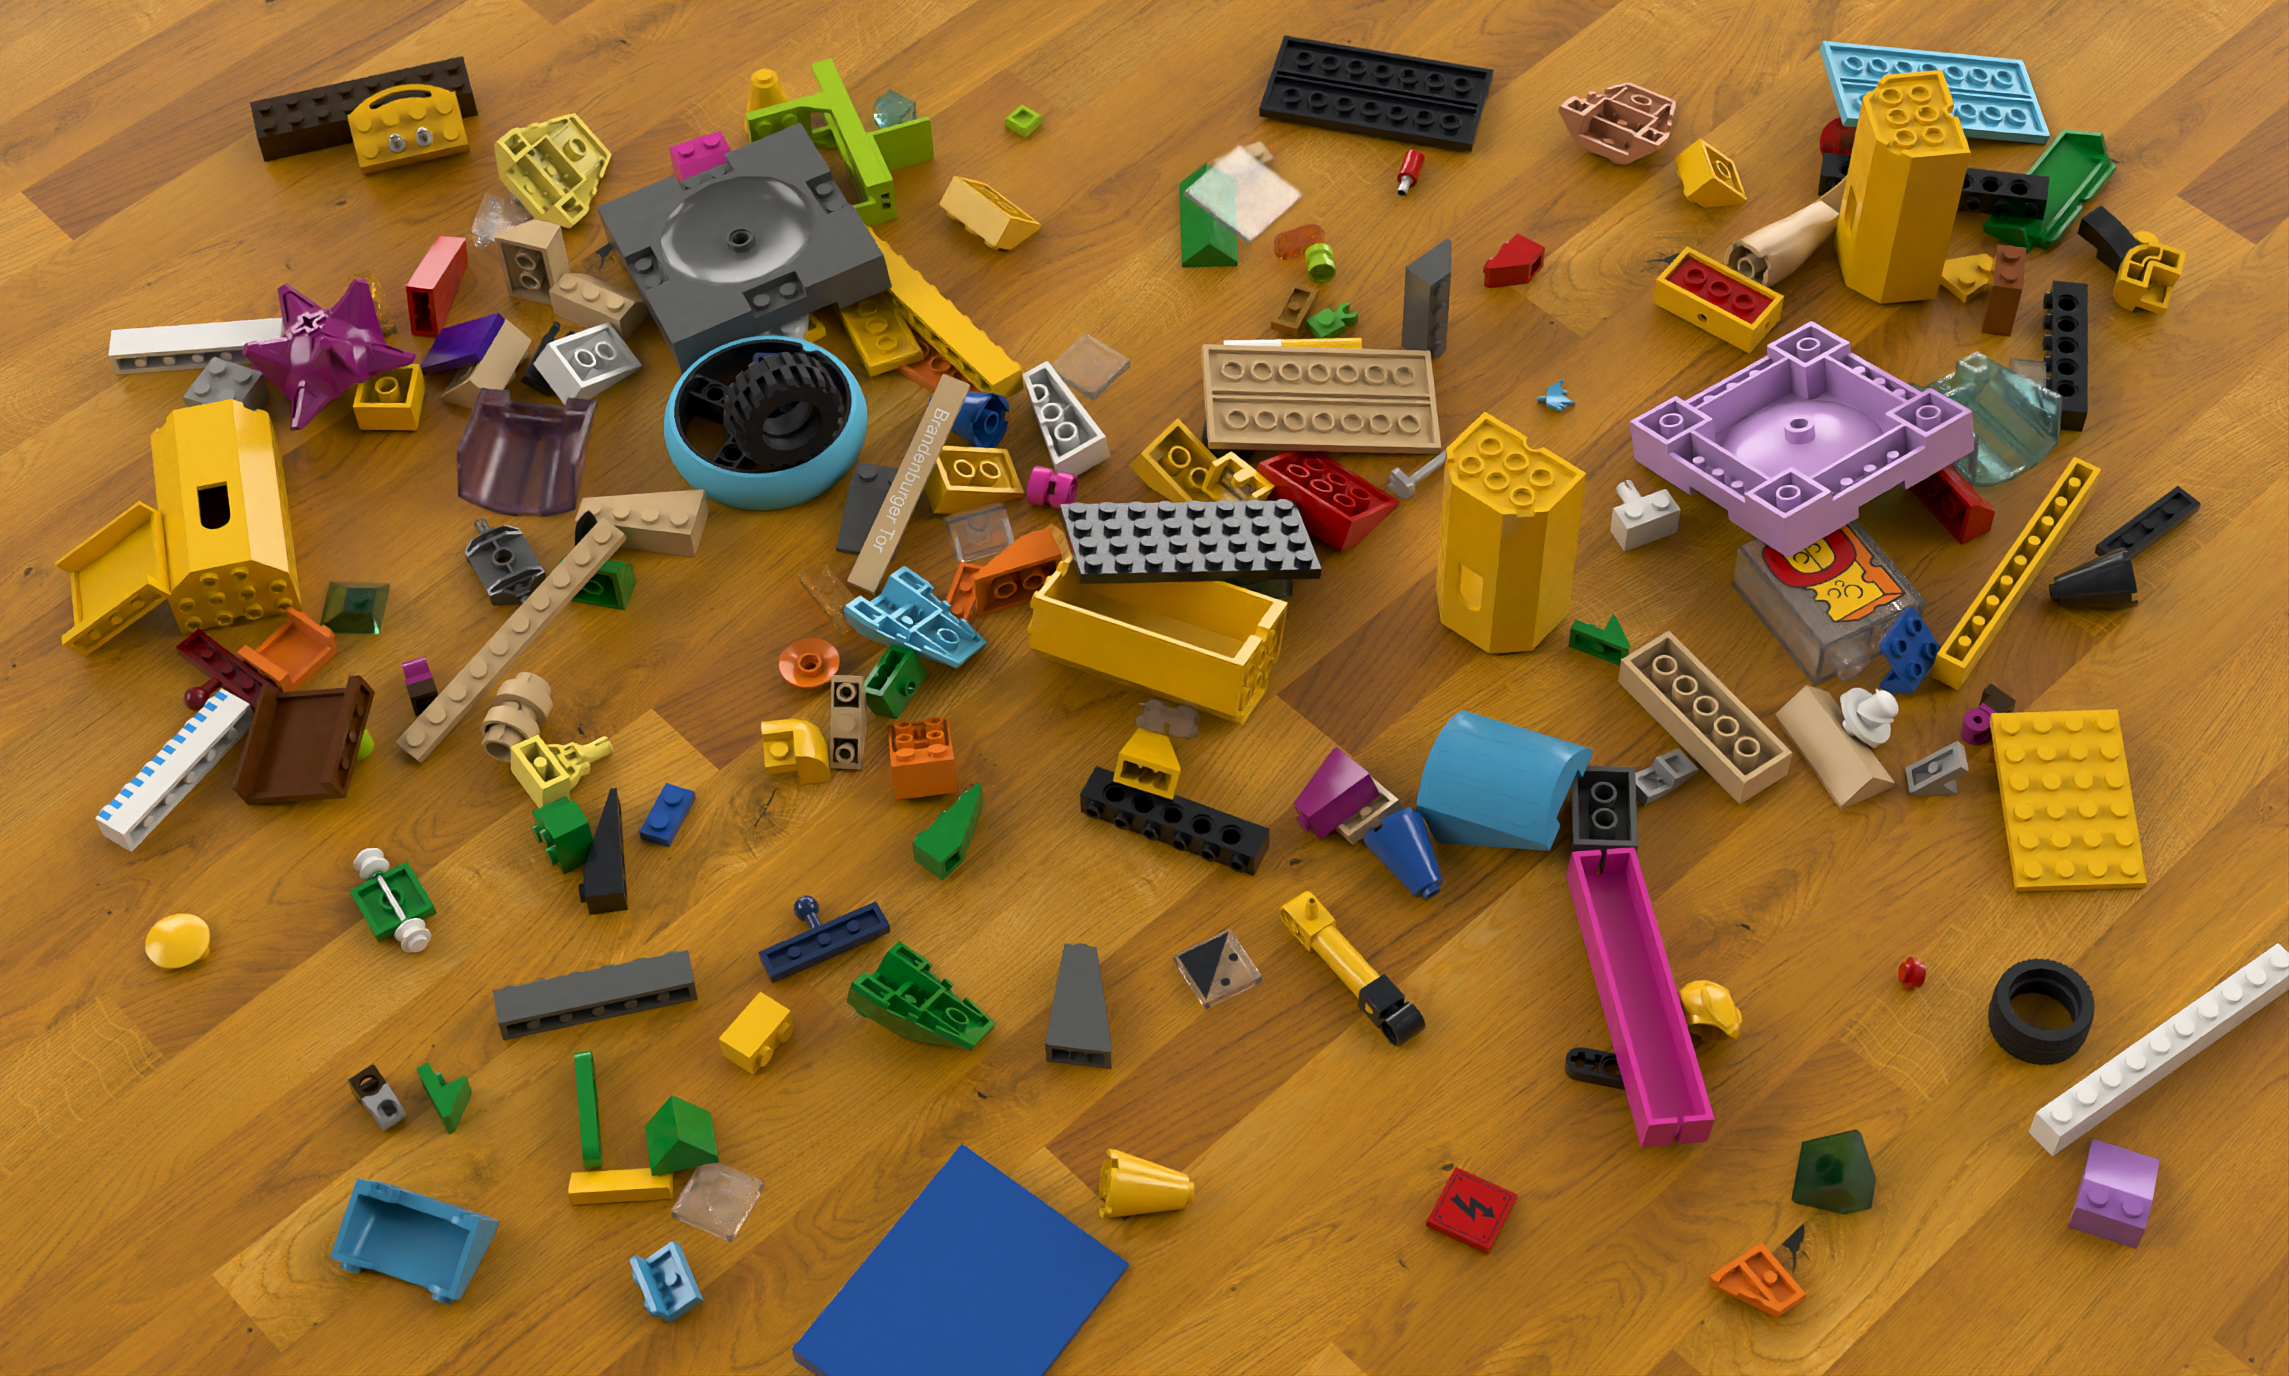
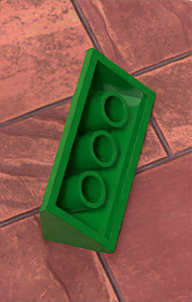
[1179,163,1238,268]

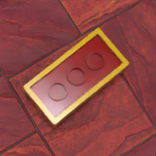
[1653,246,1784,354]

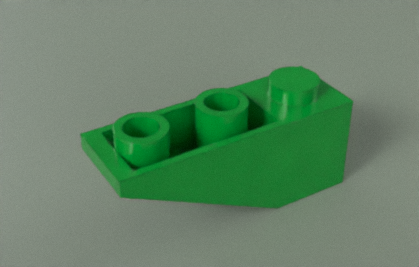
[912,783,984,881]

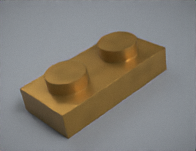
[1271,283,1318,337]

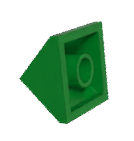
[644,1095,719,1176]

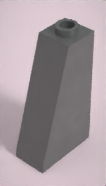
[1045,943,1113,1069]

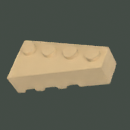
[575,489,709,557]

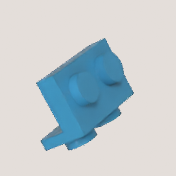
[630,1241,703,1323]

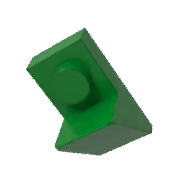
[1568,614,1630,666]
[416,1063,472,1134]

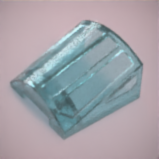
[1908,352,2062,487]

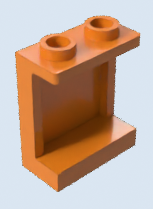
[237,606,338,693]

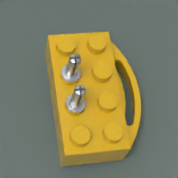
[347,84,470,174]

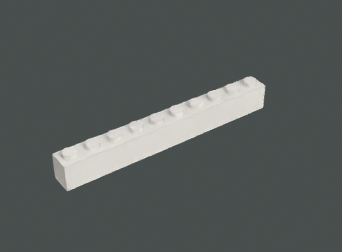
[2029,943,2289,1156]

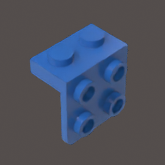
[1879,607,1941,694]

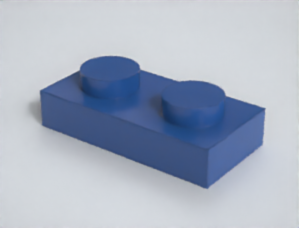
[639,783,696,847]

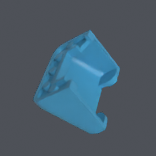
[330,1178,500,1305]

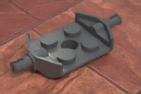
[464,518,547,605]

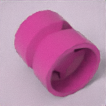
[1027,466,1078,510]

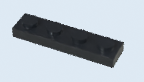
[2095,486,2201,560]

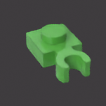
[1306,302,1358,339]

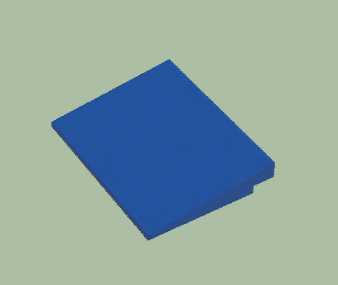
[792,1144,1129,1376]

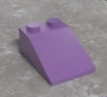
[2068,1138,2160,1249]

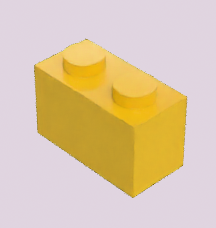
[719,992,794,1075]

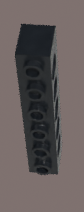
[2042,280,2088,432]
[1080,766,1269,875]

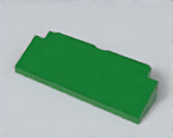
[1983,129,2116,253]

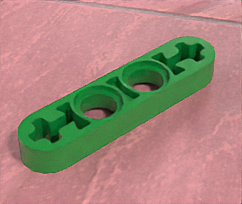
[574,1050,603,1169]

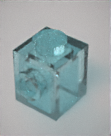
[873,89,917,129]

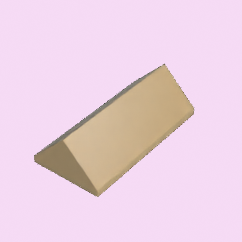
[1775,685,1895,810]

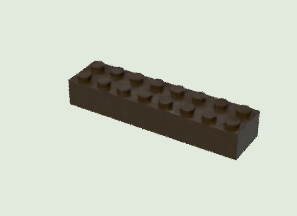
[250,56,478,162]

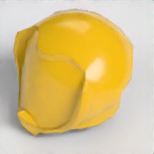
[1677,980,1742,1042]

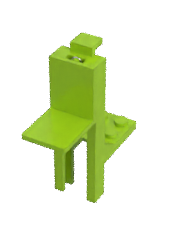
[745,58,934,226]

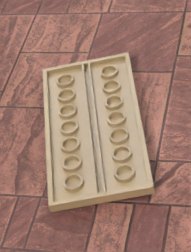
[1201,344,1441,454]

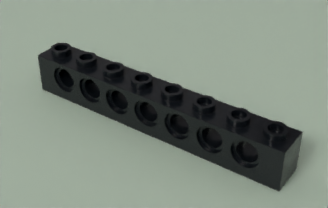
[1818,152,2050,220]

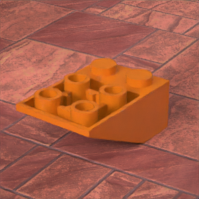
[887,717,958,800]

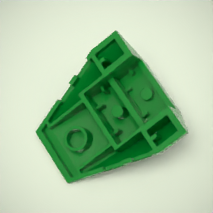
[847,941,996,1050]

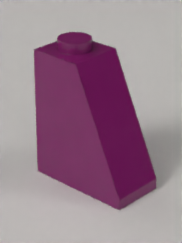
[1293,747,1380,839]

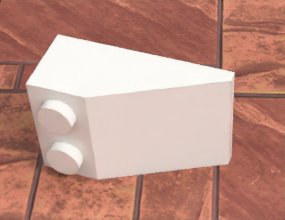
[534,322,642,408]

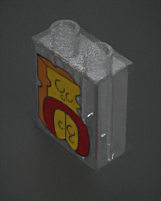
[1732,519,1926,686]

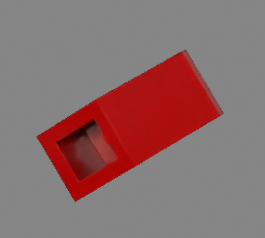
[1483,233,1545,288]

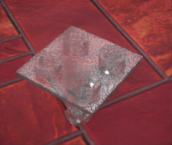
[470,192,535,249]

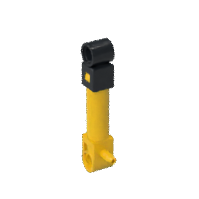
[1279,891,1426,1047]

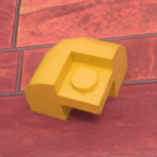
[2113,241,2187,315]
[761,718,831,785]

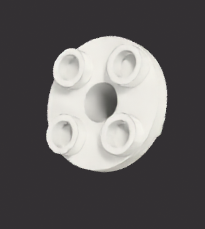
[1840,688,1899,748]

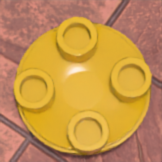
[145,913,210,972]

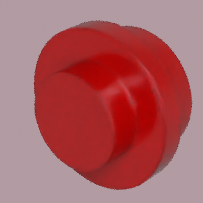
[1898,957,1926,990]

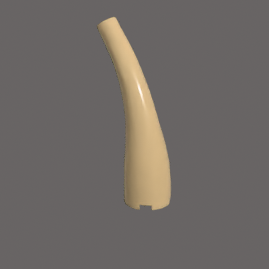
[1724,176,1847,288]

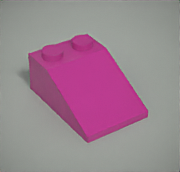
[669,131,731,182]

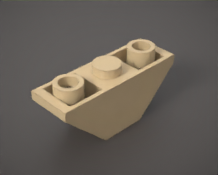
[830,675,867,769]

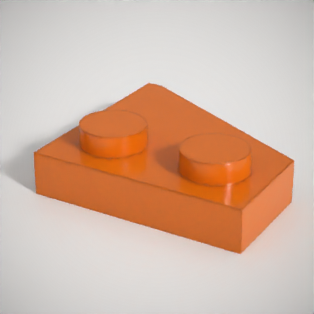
[1708,1242,1806,1318]

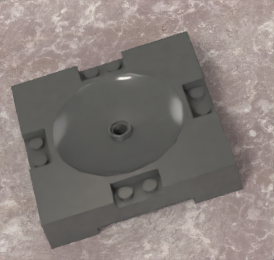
[597,123,892,375]

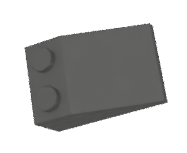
[836,462,904,561]

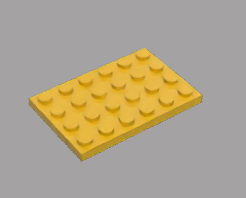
[1989,709,2147,892]

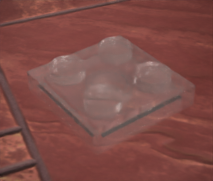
[671,1162,764,1242]

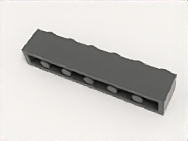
[493,950,698,1040]

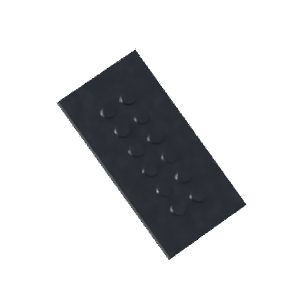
[1259,35,1494,152]

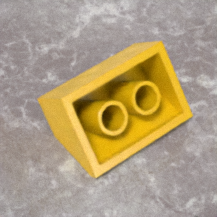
[939,176,1042,251]

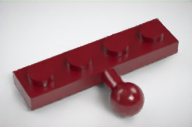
[176,628,280,713]

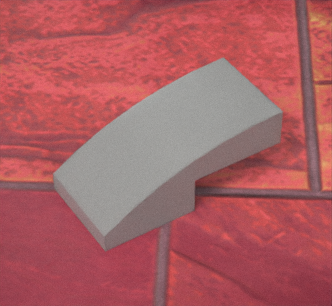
[1635,748,1698,806]

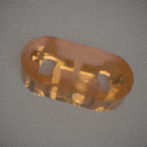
[1274,224,1324,260]

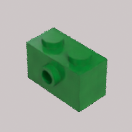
[864,644,928,719]

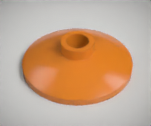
[779,638,840,689]

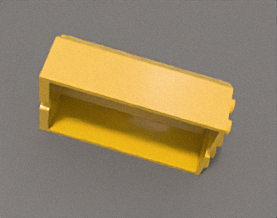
[1834,70,1971,304]
[150,399,302,634]
[1436,412,1587,654]
[1027,552,1288,725]

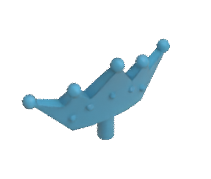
[1537,379,1575,412]

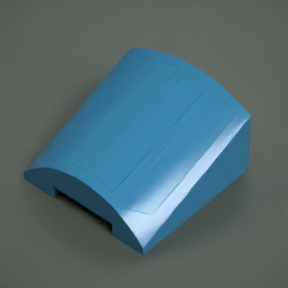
[1416,710,1593,851]

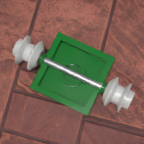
[349,848,436,953]

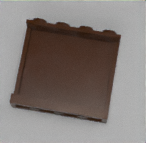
[232,675,375,805]

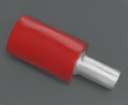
[1397,150,1425,197]

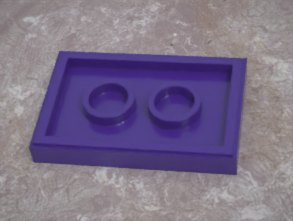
[420,313,505,376]

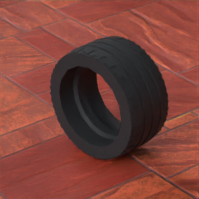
[1988,958,2095,1065]

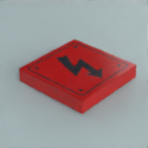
[1426,1167,1518,1255]

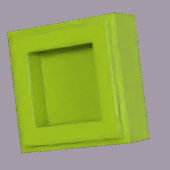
[1004,105,1043,138]

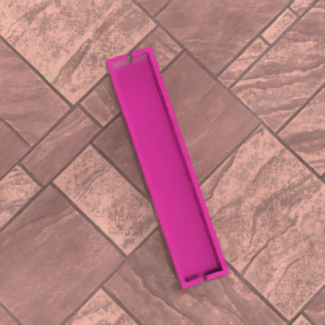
[1566,847,1715,1147]

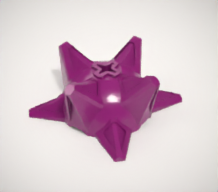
[242,278,417,431]

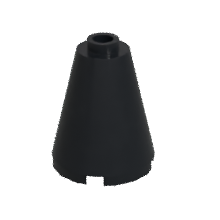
[2049,547,2138,608]

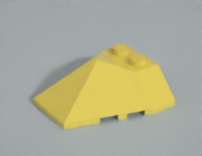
[494,113,612,228]

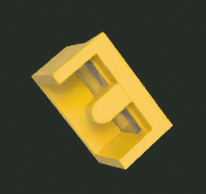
[1201,451,1276,502]

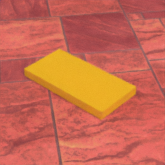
[832,294,924,377]

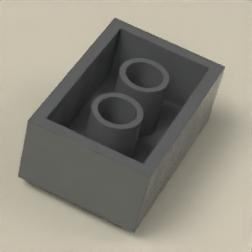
[1569,766,1638,867]

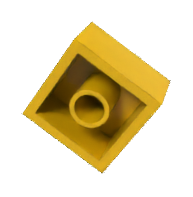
[353,364,426,430]

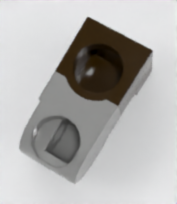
[348,1063,407,1132]

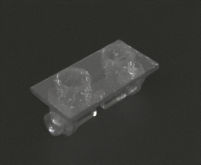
[1136,699,1202,740]

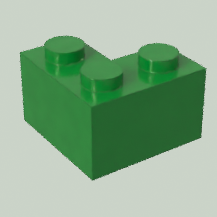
[531,796,593,874]

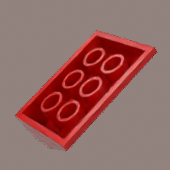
[1248,451,1400,552]

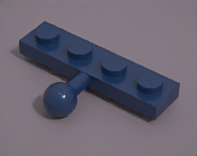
[758,895,890,983]

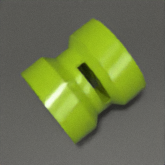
[1305,243,1336,283]

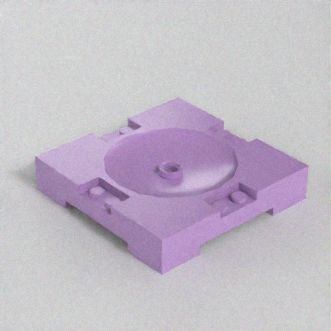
[1630,321,1974,558]

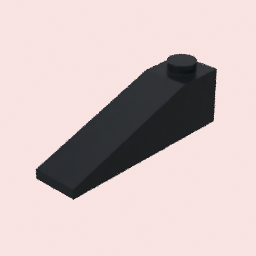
[579,788,628,915]

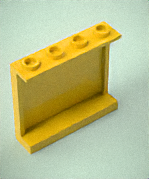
[55,501,171,657]

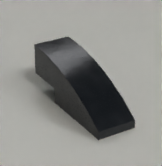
[2077,205,2140,274]

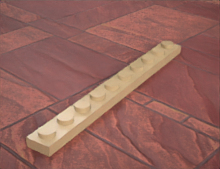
[396,517,627,764]

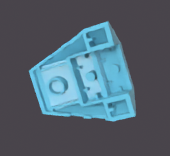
[843,566,987,668]

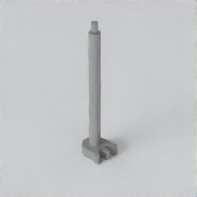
[1387,450,1446,499]

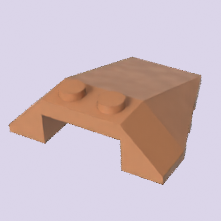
[1558,82,1676,165]

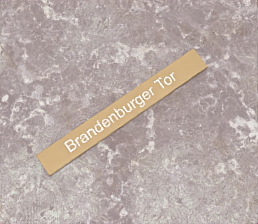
[847,373,970,595]

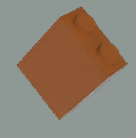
[1981,244,2026,336]

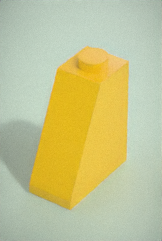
[1113,728,1181,800]

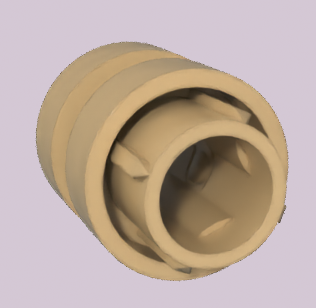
[480,672,553,763]

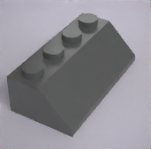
[1401,238,1452,360]

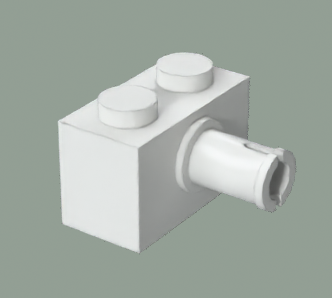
[1610,480,1680,552]

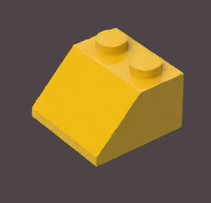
[1675,138,1747,208]

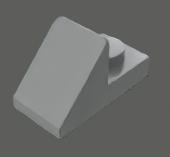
[1905,741,1969,796]

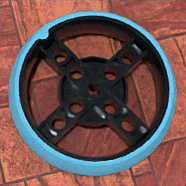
[664,335,868,511]

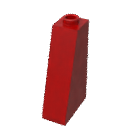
[406,235,468,338]

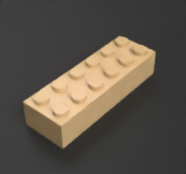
[1618,631,1793,804]

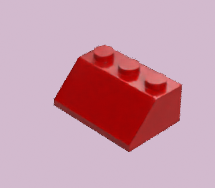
[1909,463,1995,545]

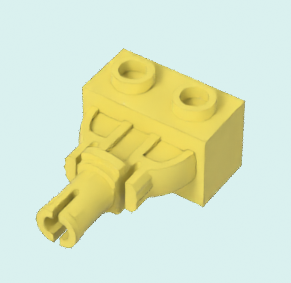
[511,735,613,808]

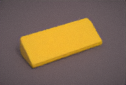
[568,1168,673,1205]

